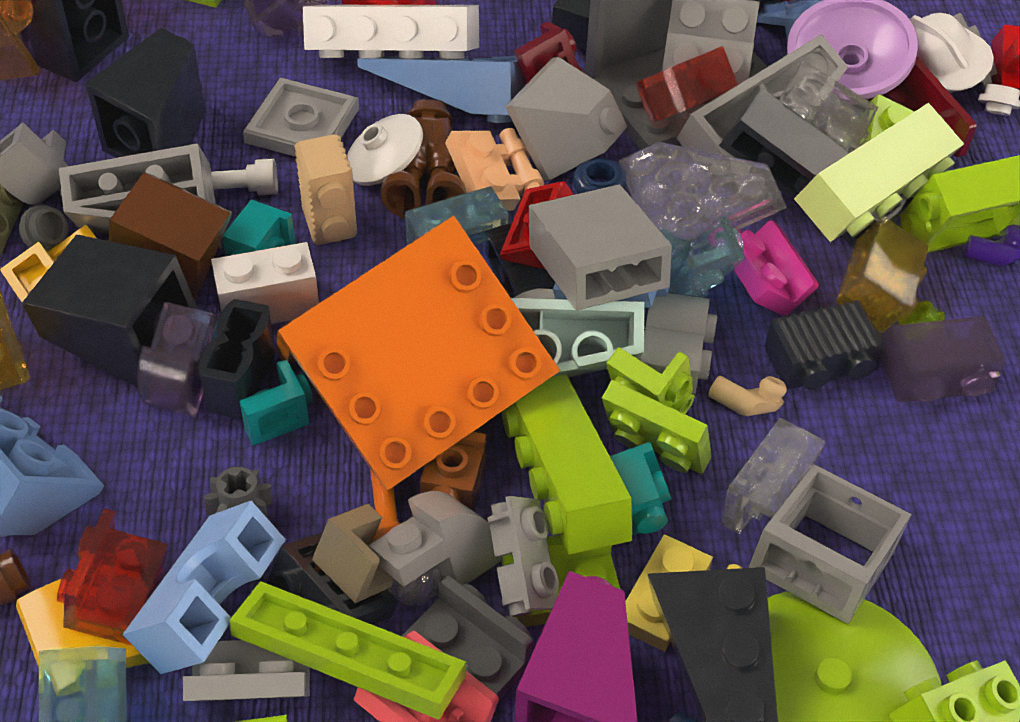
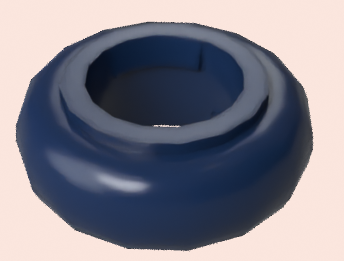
[573,158,627,194]

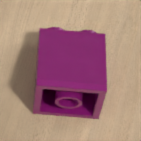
[515,571,638,722]

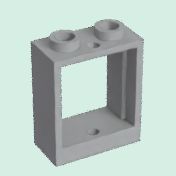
[749,464,912,624]

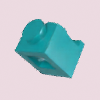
[222,200,296,256]
[610,442,672,536]

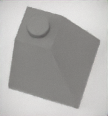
[505,57,627,181]

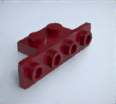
[864,57,977,158]

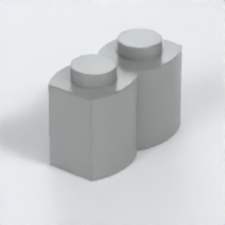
[639,293,717,394]

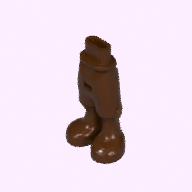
[381,100,466,221]

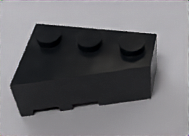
[648,567,778,722]

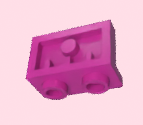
[713,220,819,316]

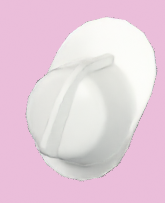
[910,12,994,91]

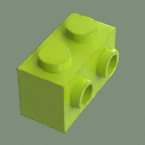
[888,660,1020,722]

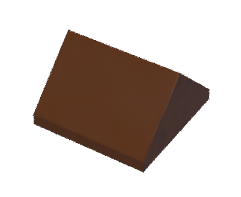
[109,172,233,299]

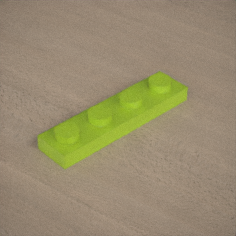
[229,581,466,720]

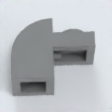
[0,123,68,206]
[368,491,502,586]

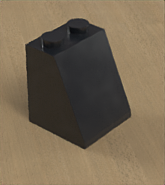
[86,28,206,158]
[22,234,199,394]

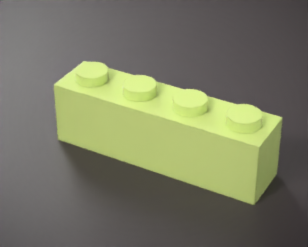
[794,103,964,242]

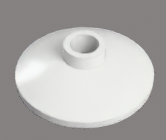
[347,114,423,186]

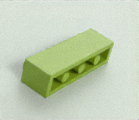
[502,374,632,555]

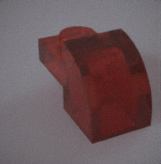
[635,46,738,123]

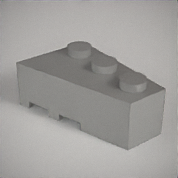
[59,144,222,249]

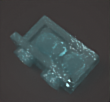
[668,216,745,298]

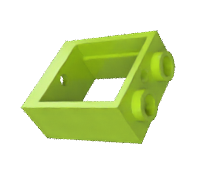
[899,155,1020,256]

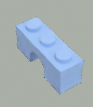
[122,500,286,674]

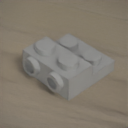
[661,0,760,94]

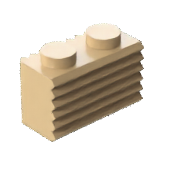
[294,134,357,245]

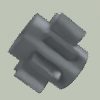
[204,466,273,519]

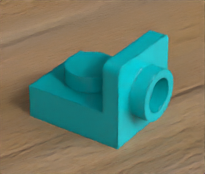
[239,360,313,446]

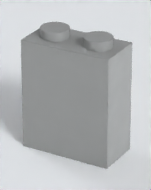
[529,184,672,311]

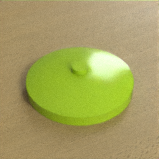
[768,591,942,722]

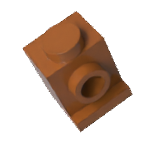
[420,432,486,511]

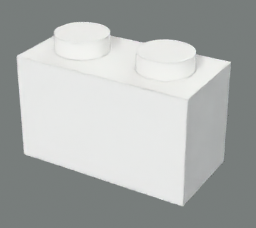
[211,242,319,324]

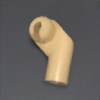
[708,376,787,416]

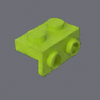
[606,347,695,414]

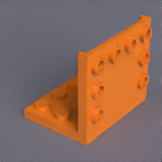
[275,215,560,491]

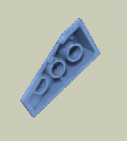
[357,56,527,123]
[0,395,104,537]

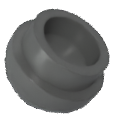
[19,205,68,251]

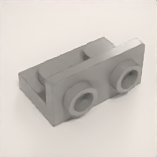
[183,640,310,701]

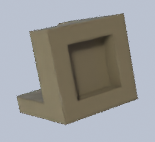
[312,504,395,603]

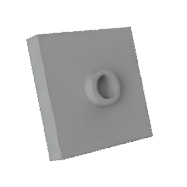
[243,78,359,157]

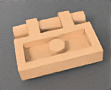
[445,128,544,212]

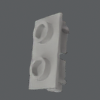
[487,496,559,617]

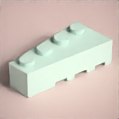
[511,298,644,377]

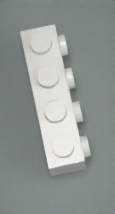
[303,5,479,59]

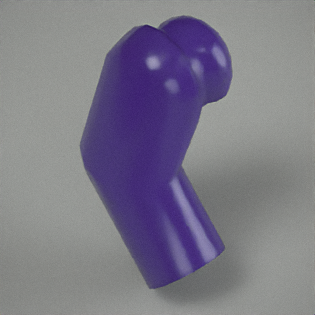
[964,225,1020,266]

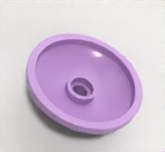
[787,0,918,100]

